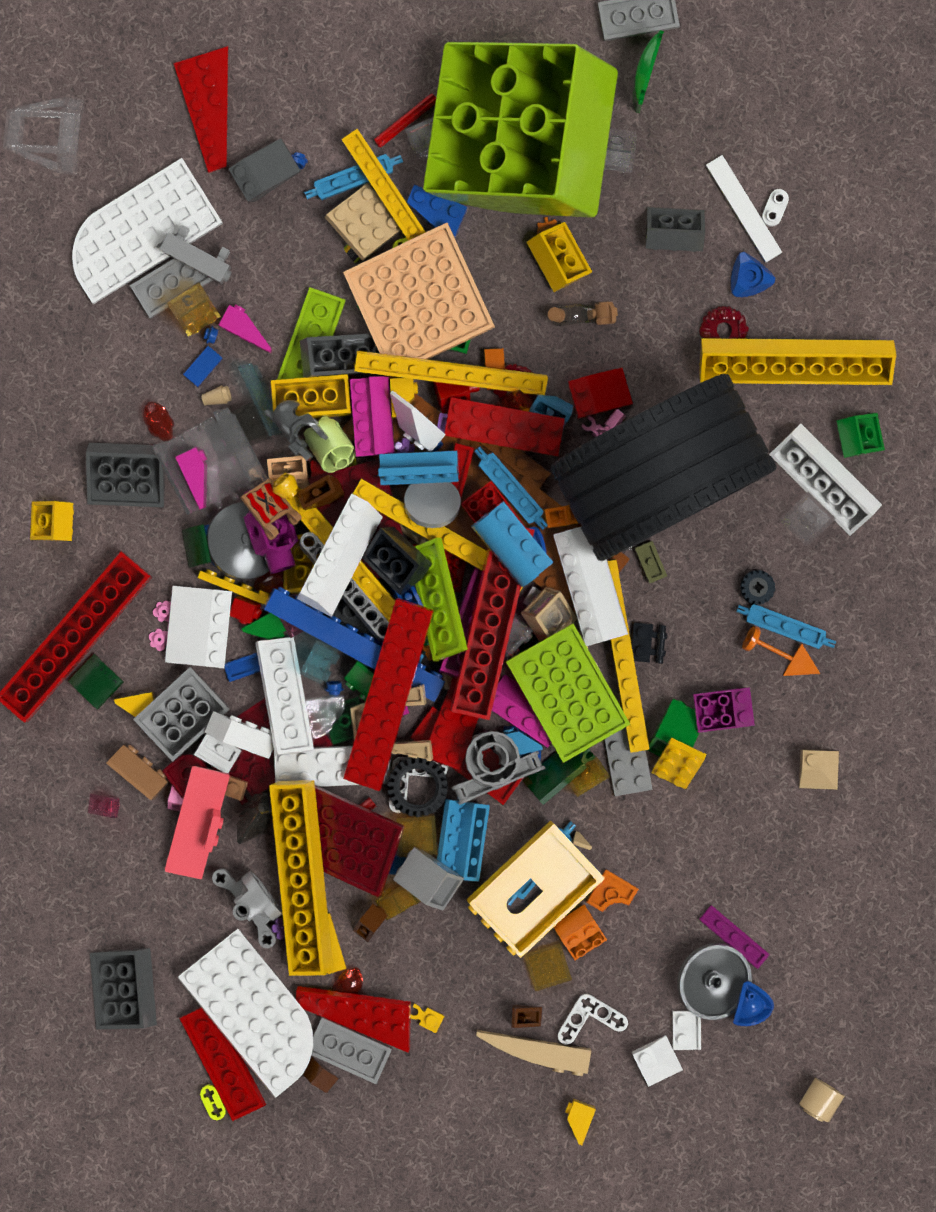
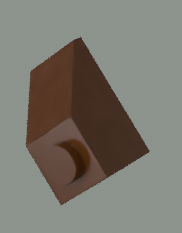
[297,475,345,510]
[353,904,388,942]

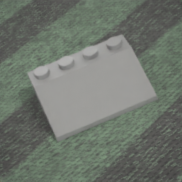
[133,667,230,762]

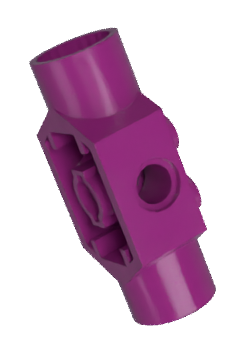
[243,488,298,574]

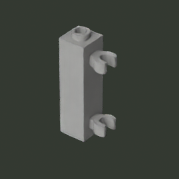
[160,225,232,285]

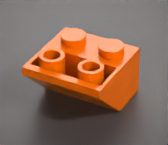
[553,904,607,960]

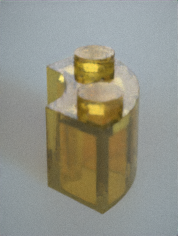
[375,885,421,921]

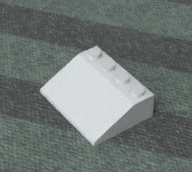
[165,586,232,668]

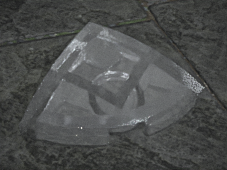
[305,695,344,739]

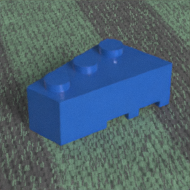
[407,184,467,238]

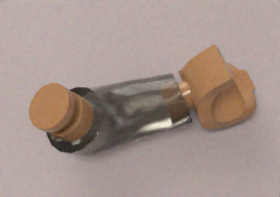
[548,302,618,326]

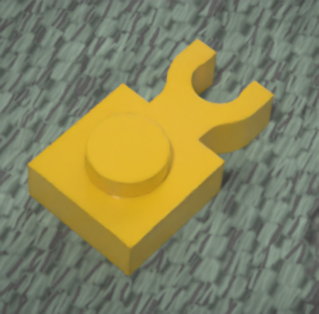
[411,1003,445,1033]

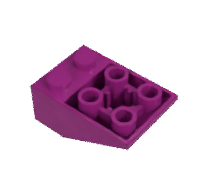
[693,687,755,733]

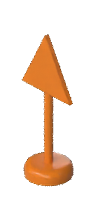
[742,625,820,676]

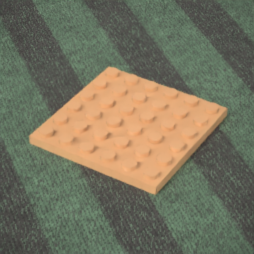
[343,223,495,377]

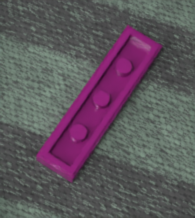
[699,905,770,969]

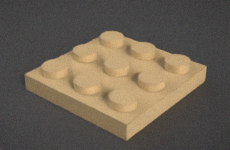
[325,183,401,261]

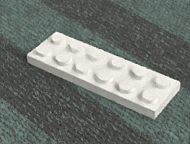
[255,637,314,756]
[274,746,391,787]

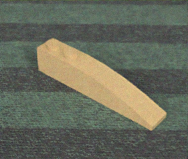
[476,1030,591,1076]

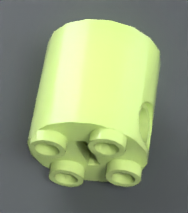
[304,416,356,473]

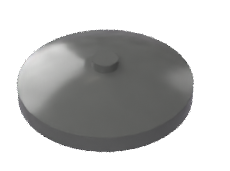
[206,502,269,580]
[677,943,752,1020]

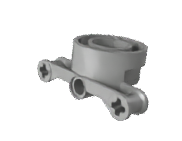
[451,730,545,805]
[212,868,283,948]

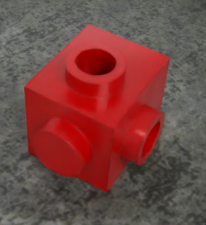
[230,595,262,625]

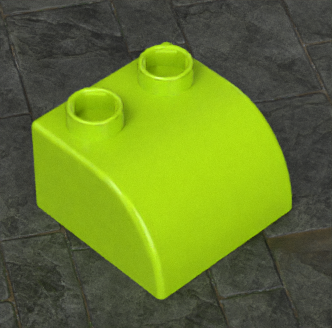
[423,42,618,217]

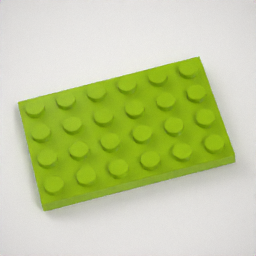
[505,623,630,763]

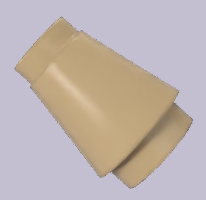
[202,385,232,406]

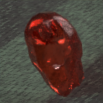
[143,402,174,442]
[254,571,284,594]
[332,967,363,994]

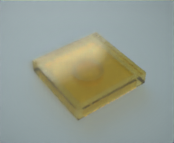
[524,943,572,991]

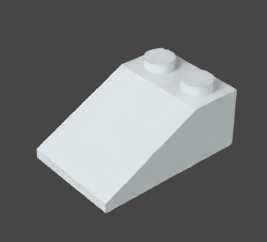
[390,390,446,452]

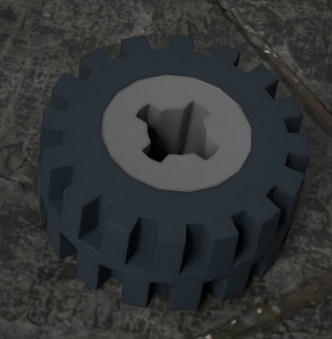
[740,570,775,605]

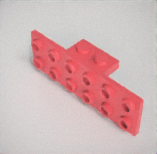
[165,766,230,879]

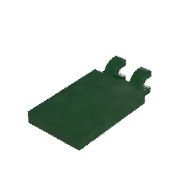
[522,748,595,805]

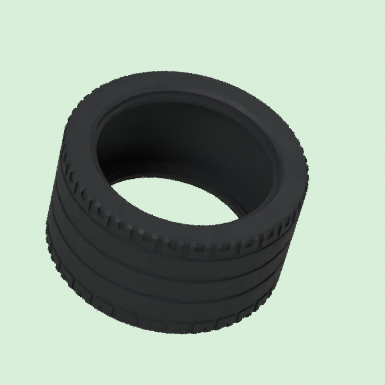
[550,374,777,561]

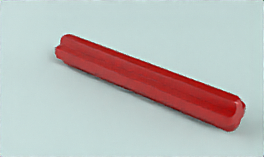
[374,94,436,148]

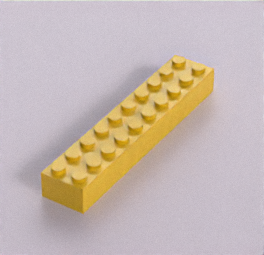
[699,338,896,385]
[269,780,333,976]

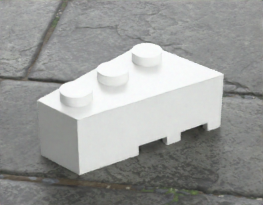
[204,711,274,759]

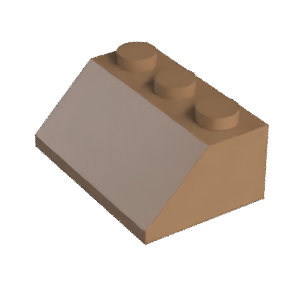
[106,744,169,800]

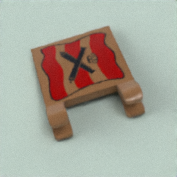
[240,478,302,540]

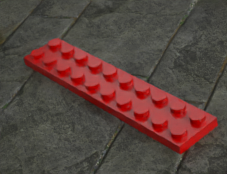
[343,598,434,791]

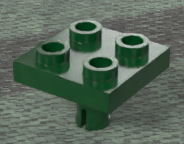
[322,697,361,744]

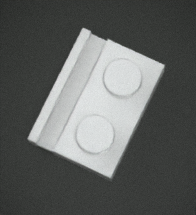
[194,734,242,773]
[673,1011,701,1050]

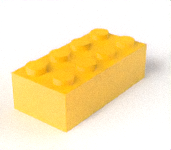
[271,374,351,418]

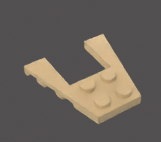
[350,684,433,761]

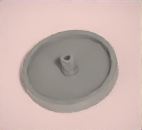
[404,482,461,528]

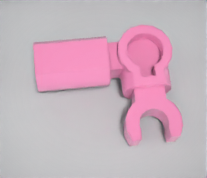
[582,409,626,437]

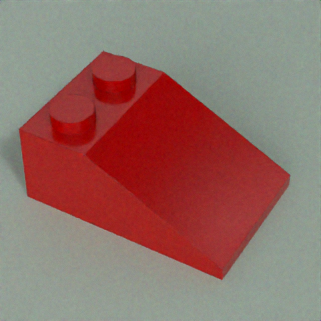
[567,367,633,420]

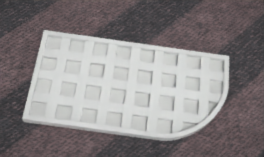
[72,158,223,305]
[178,929,313,1098]

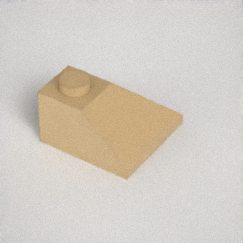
[799,750,839,790]

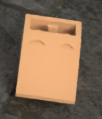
[267,456,309,490]

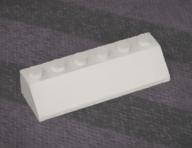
[769,424,882,536]
[297,494,382,617]
[554,527,628,646]

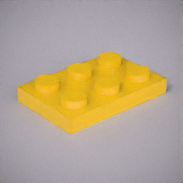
[651,738,707,789]

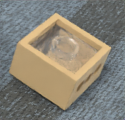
[521,587,577,641]

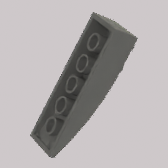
[300,334,379,378]

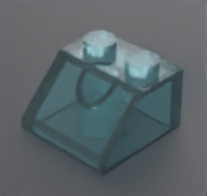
[300,639,341,684]

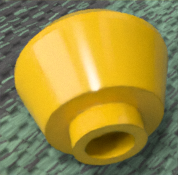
[273,474,298,499]

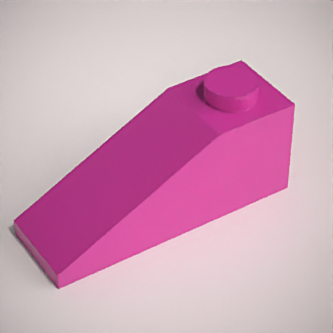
[219,304,273,354]
[175,447,207,510]

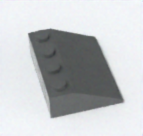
[86,443,166,507]
[90,948,157,1030]

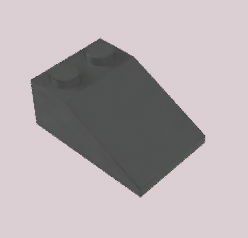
[229,138,301,202]

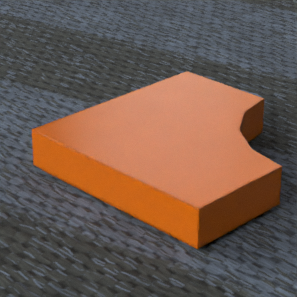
[586,869,639,912]

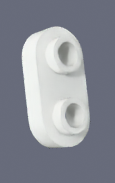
[762,189,789,227]

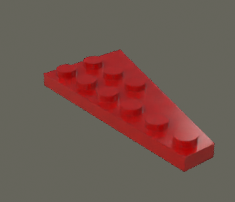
[173,46,229,173]
[296,986,411,1053]

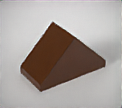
[511,1005,542,1028]
[302,1055,339,1093]

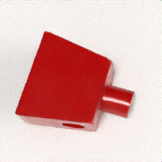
[433,381,480,413]

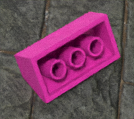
[492,674,551,749]

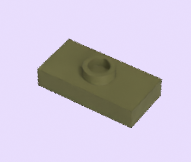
[634,541,667,584]

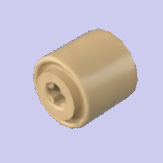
[799,1078,845,1123]

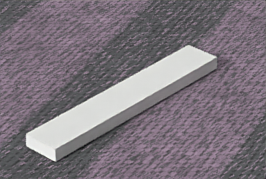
[706,155,782,263]

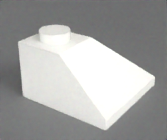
[632,1035,683,1087]

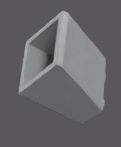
[393,847,464,910]

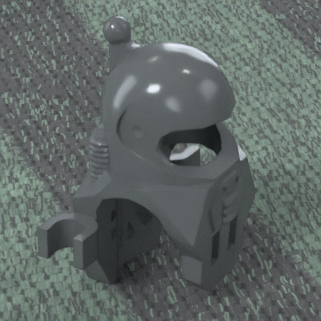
[264,400,329,461]

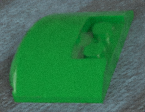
[632,30,664,113]

